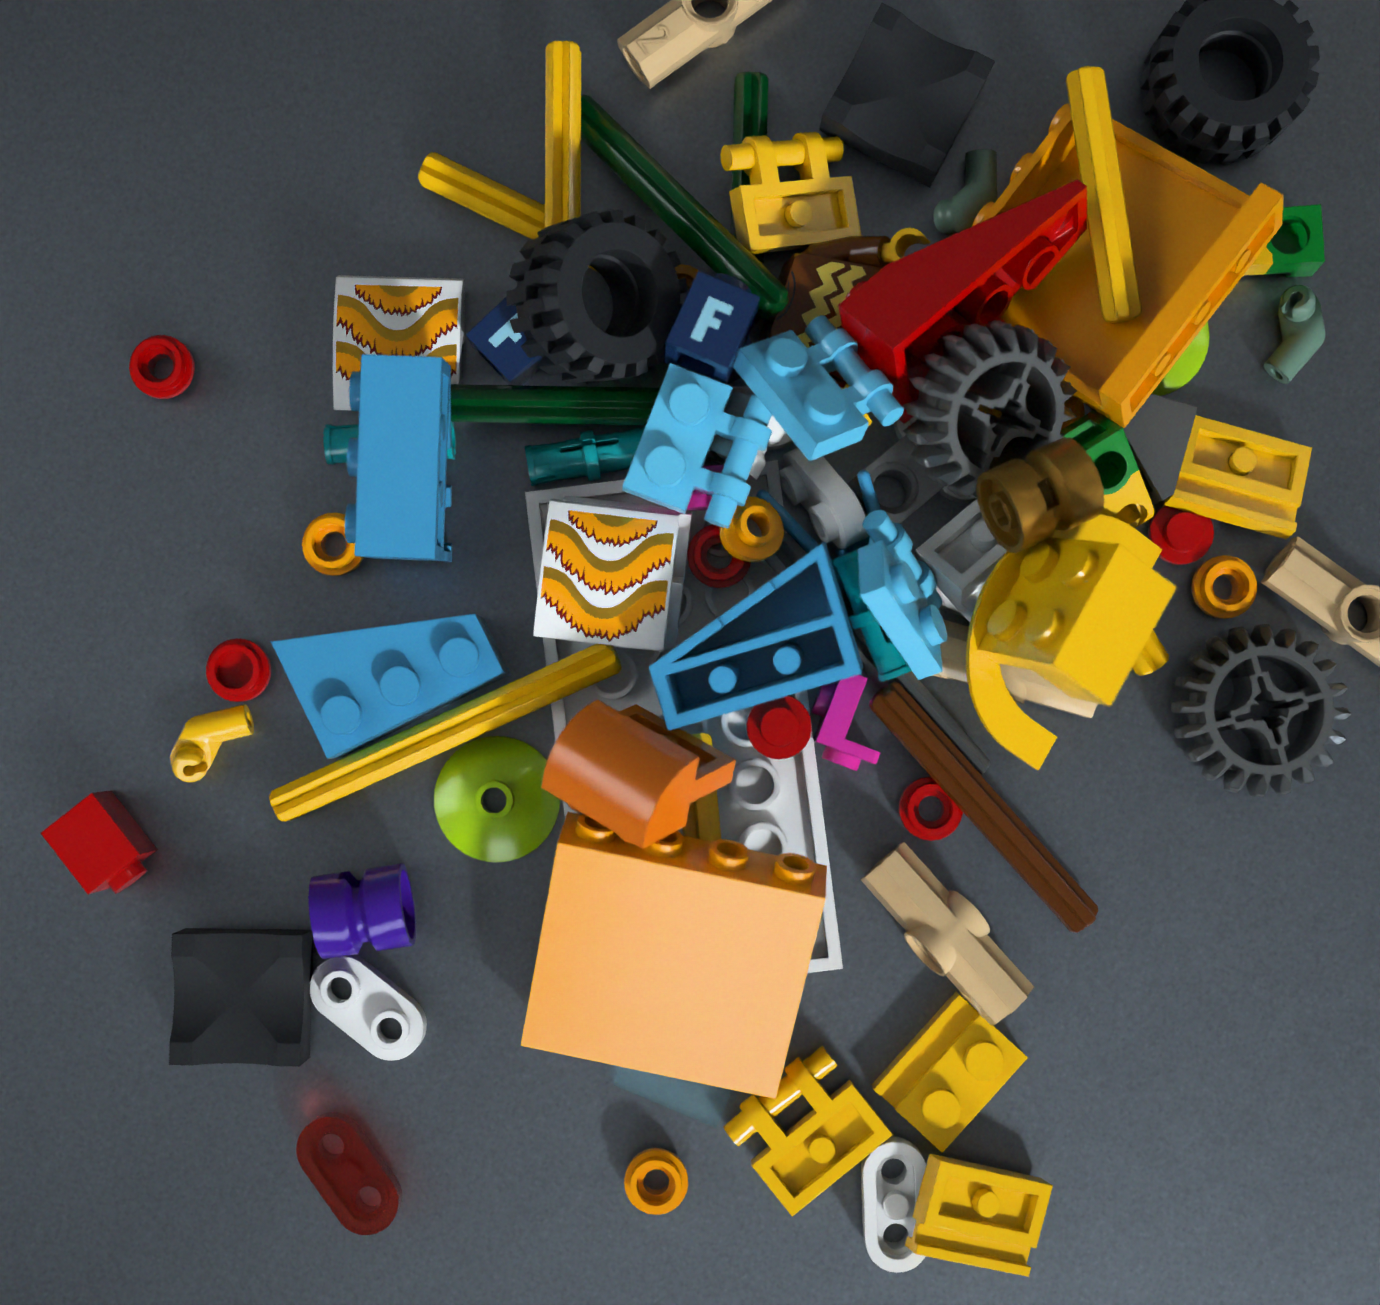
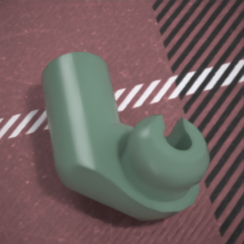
[934,149,997,234]
[1263,285,1325,384]

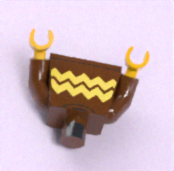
[758,227,930,426]

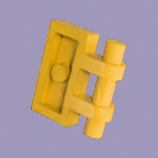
[720,131,862,254]
[723,1045,892,1217]

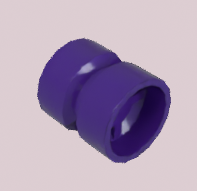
[308,863,416,959]

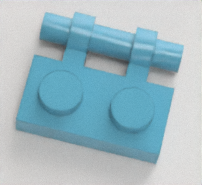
[733,315,904,461]
[622,363,773,528]
[858,510,947,680]

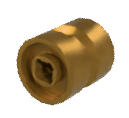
[976,437,1104,553]

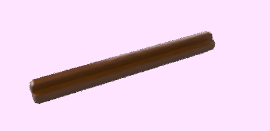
[869,681,1099,933]

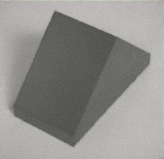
[1090,394,1198,505]

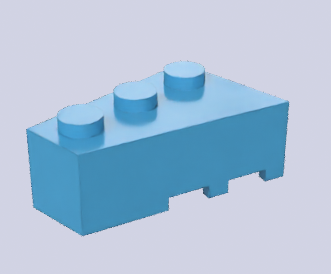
[345,354,452,562]
[649,542,863,731]
[271,614,511,759]

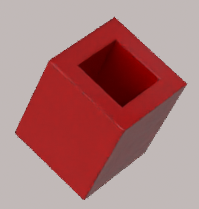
[40,790,158,894]

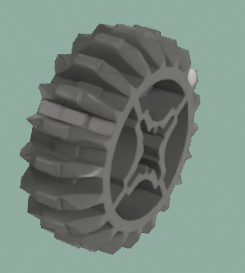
[903,320,1077,497]
[1170,624,1351,797]

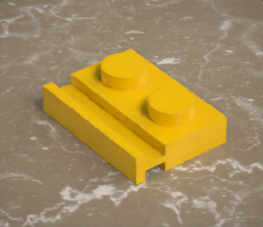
[1164,415,1312,539]
[871,991,1028,1153]
[905,1153,1053,1277]

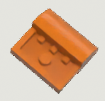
[541,700,736,849]

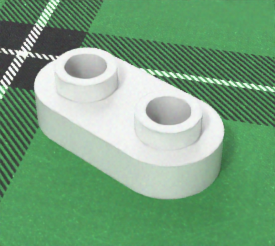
[779,448,868,549]
[310,955,427,1061]
[861,1136,926,1273]

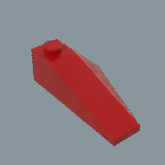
[838,179,1087,424]

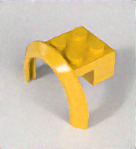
[966,514,1177,770]

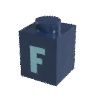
[664,271,760,384]
[466,287,542,385]

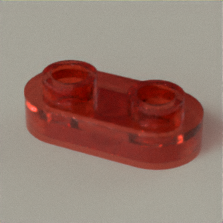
[296,1112,402,1235]

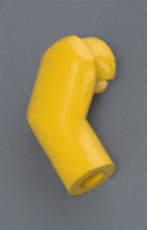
[170,704,254,783]

